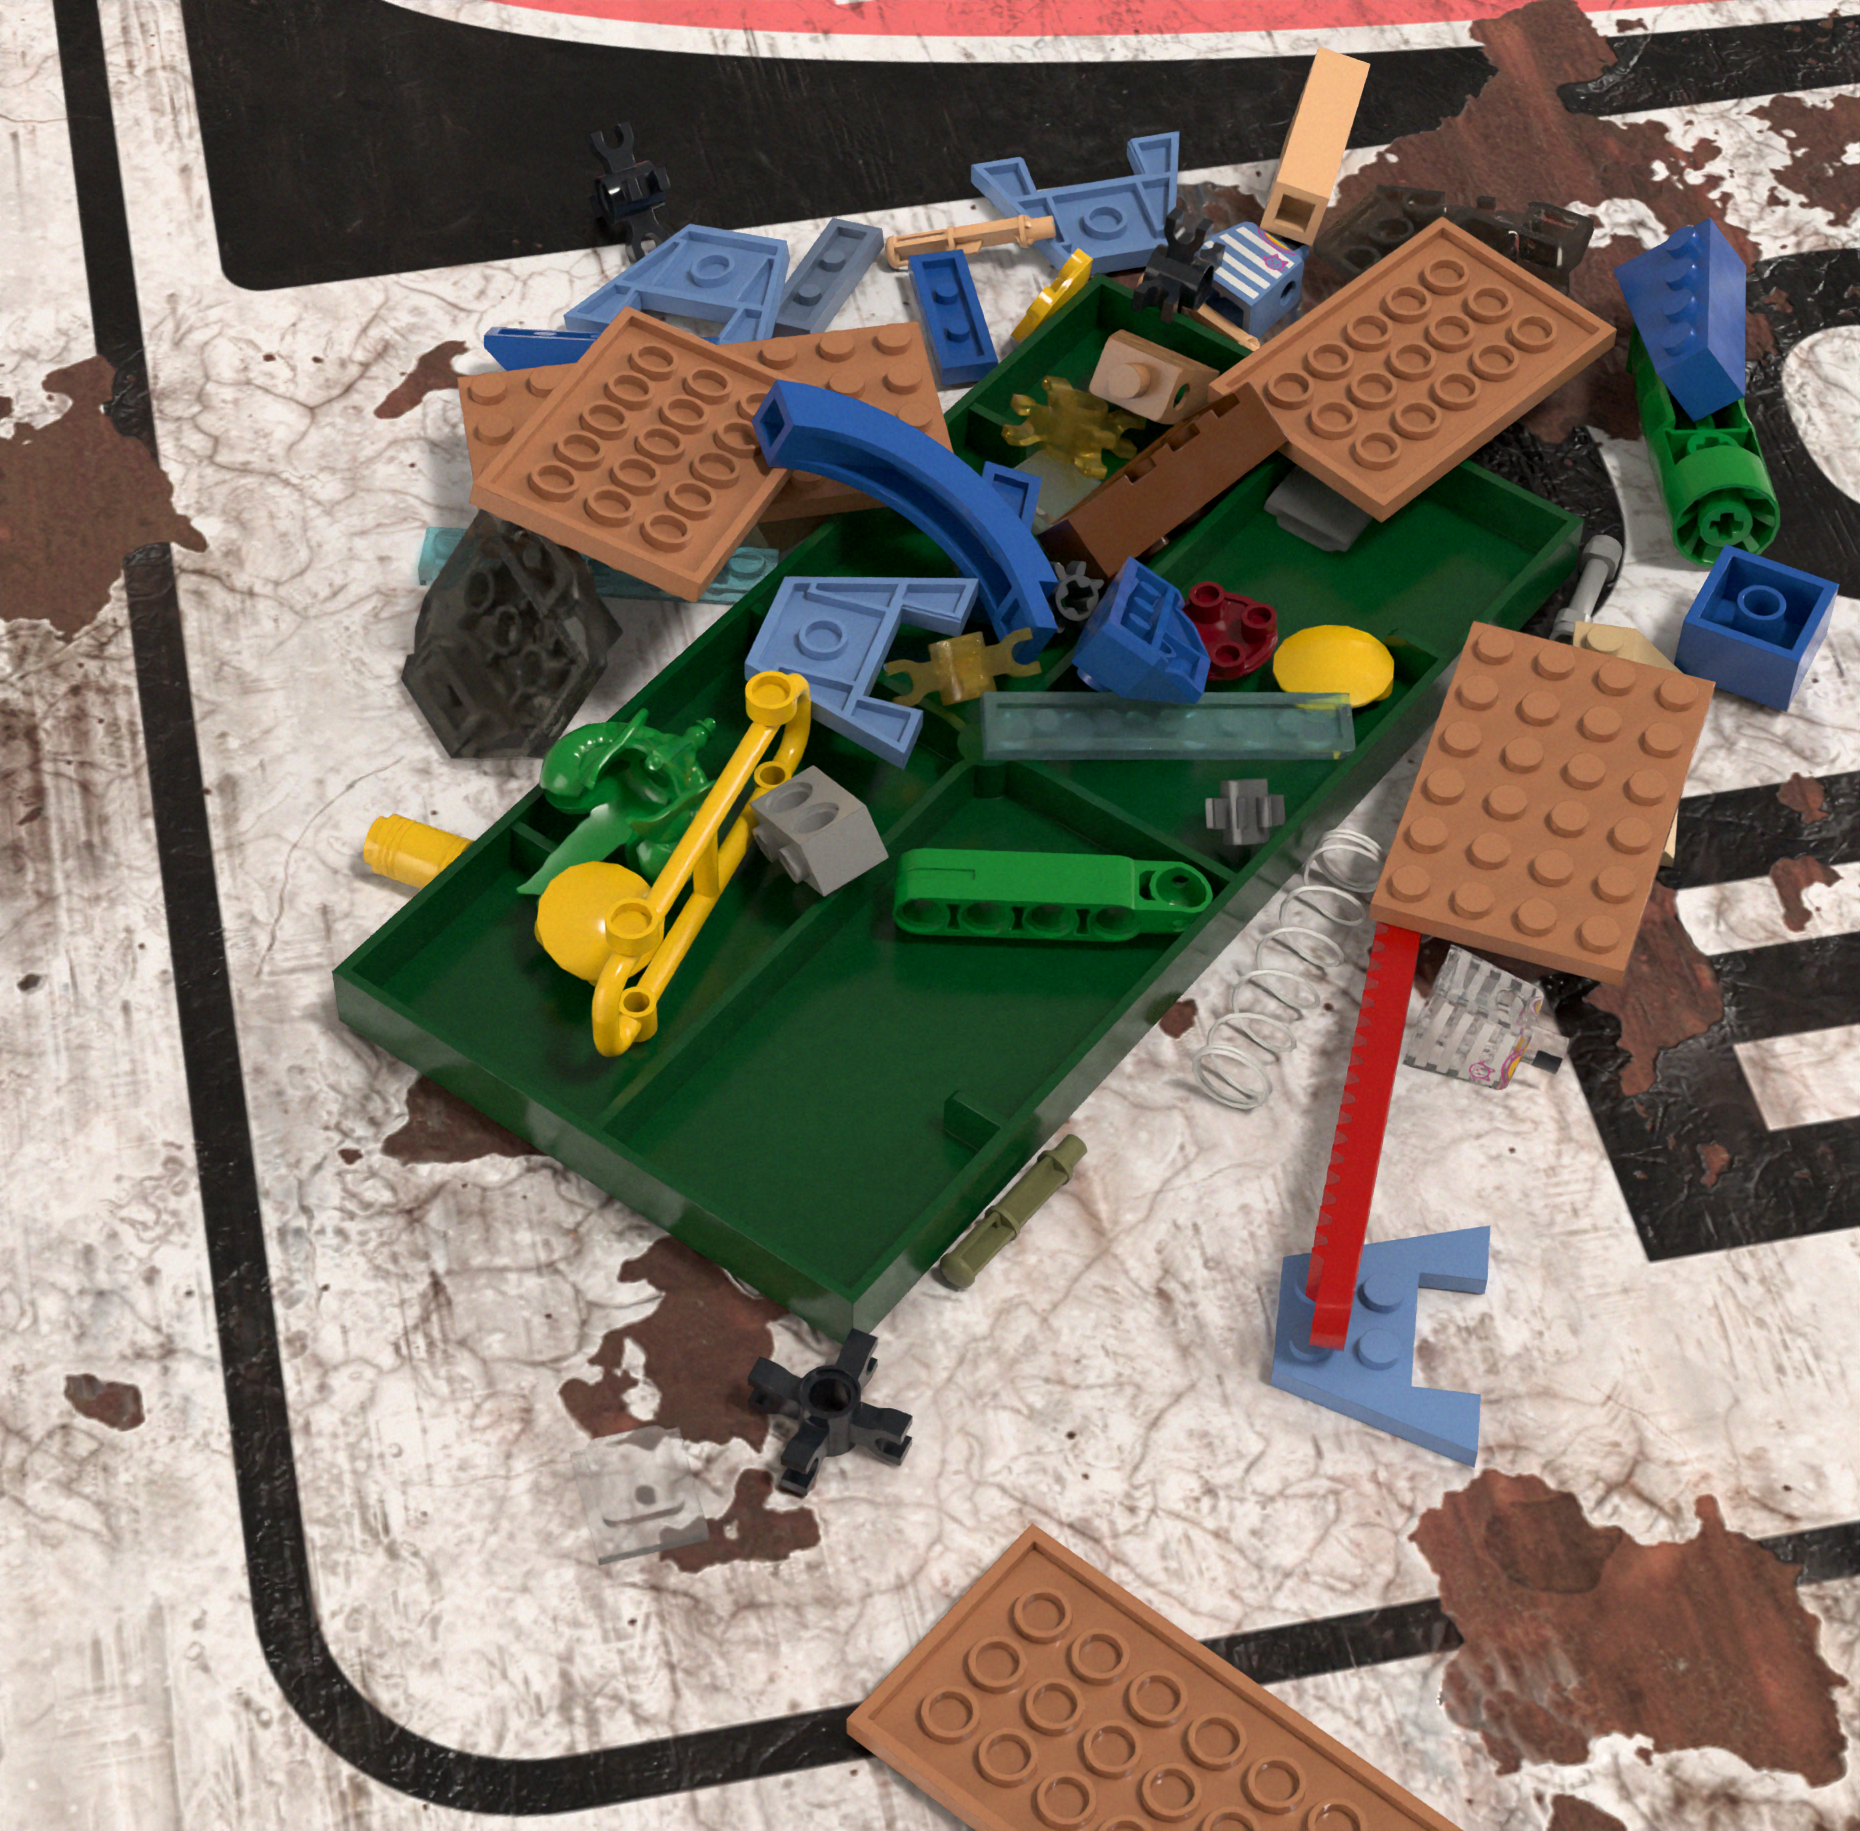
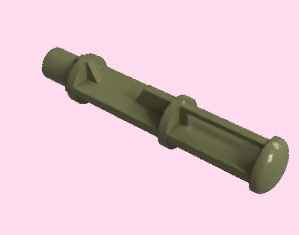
[940,1134,1087,1288]

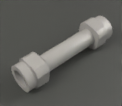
[1549,535,1622,645]

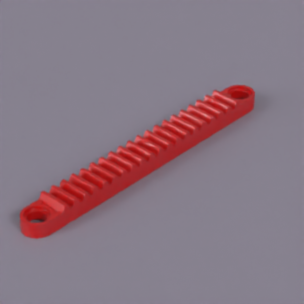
[1305,921,1422,1352]

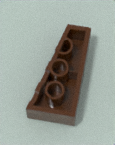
[1036,381,1289,591]

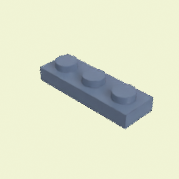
[772,218,884,338]

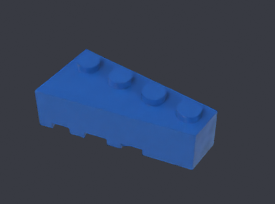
[1613,218,1746,422]

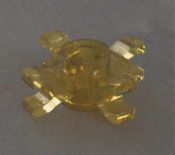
[1001,376,1147,479]
[883,627,1042,707]

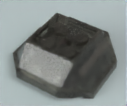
[400,509,624,761]

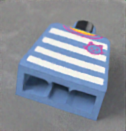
[1201,222,1310,339]

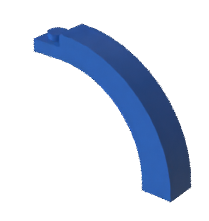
[751,379,1059,668]

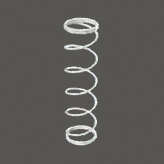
[1191,829,1388,1109]

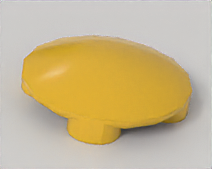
[1010,248,1093,344]
[1273,625,1394,721]
[534,861,665,987]

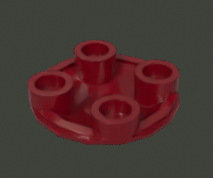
[1182,582,1278,681]

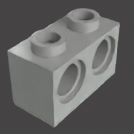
[749,765,889,897]

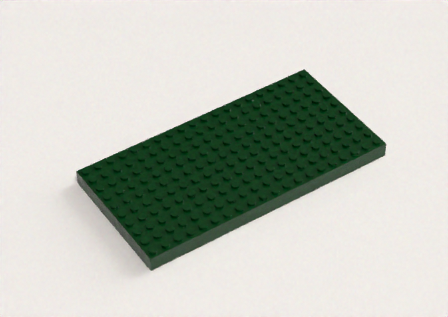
[332,273,1584,1345]

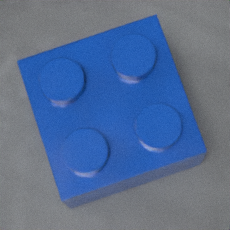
[1674,544,1840,712]

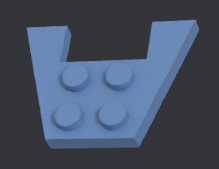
[971,131,1179,276]
[563,224,790,344]
[745,577,979,770]
[1271,1225,1491,1468]

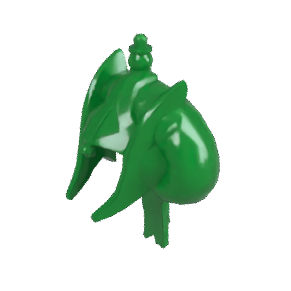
[515,708,718,907]

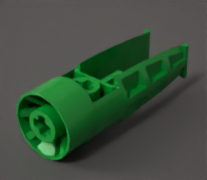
[1625,322,1781,568]

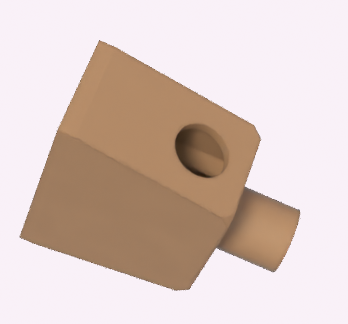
[1088,329,1220,424]

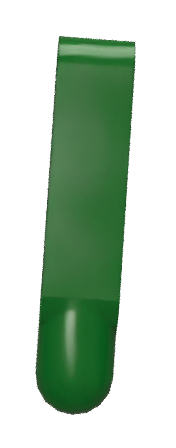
[892,848,1213,942]

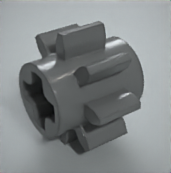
[1046,561,1104,634]
[1205,779,1285,845]

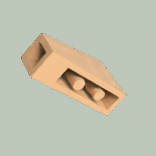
[1259,46,1370,246]

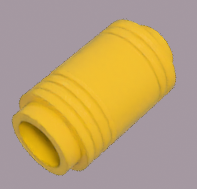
[363,814,474,889]

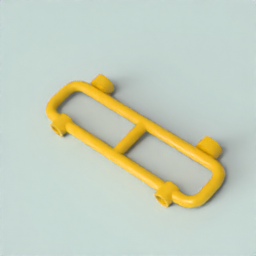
[592,671,811,1058]

